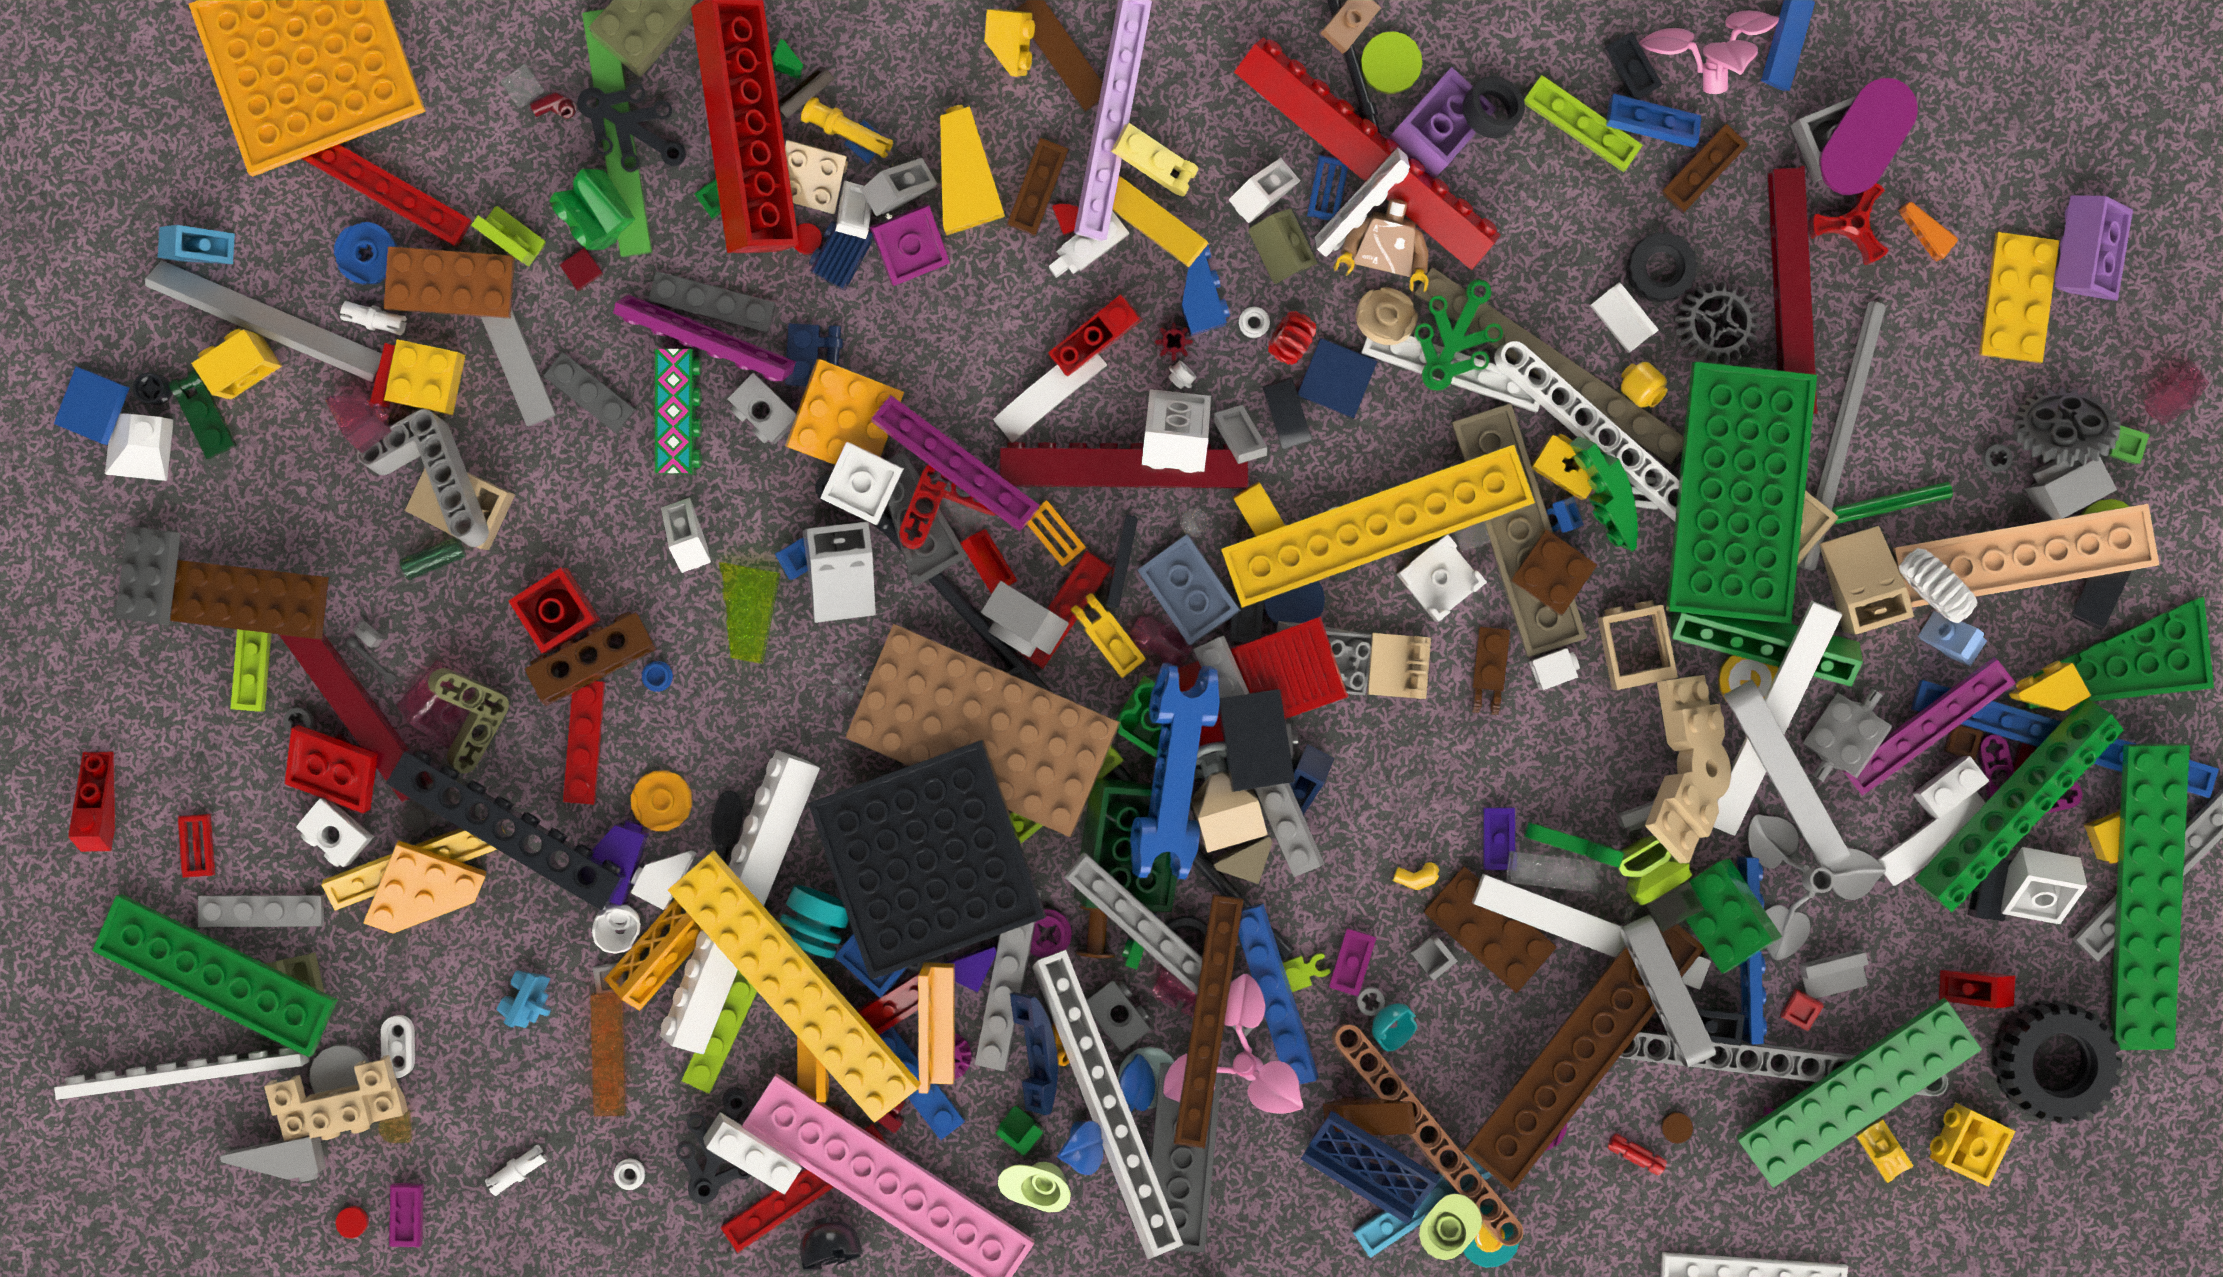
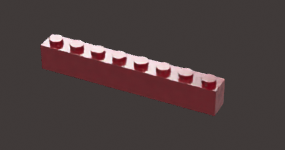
[1000,442,1248,488]

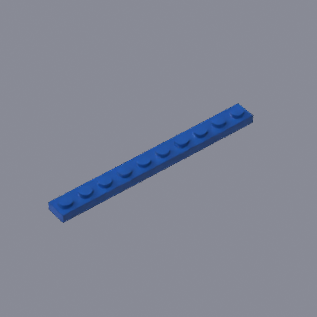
[1911,680,2219,798]

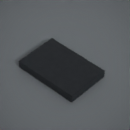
[1104,514,1138,609]
[1219,689,1295,792]

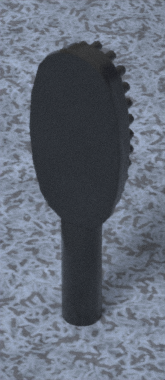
[711,790,743,863]

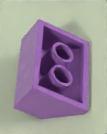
[2054,196,2133,301]

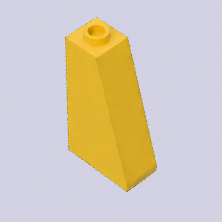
[940,105,1005,235]

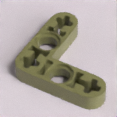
[428,668,509,774]

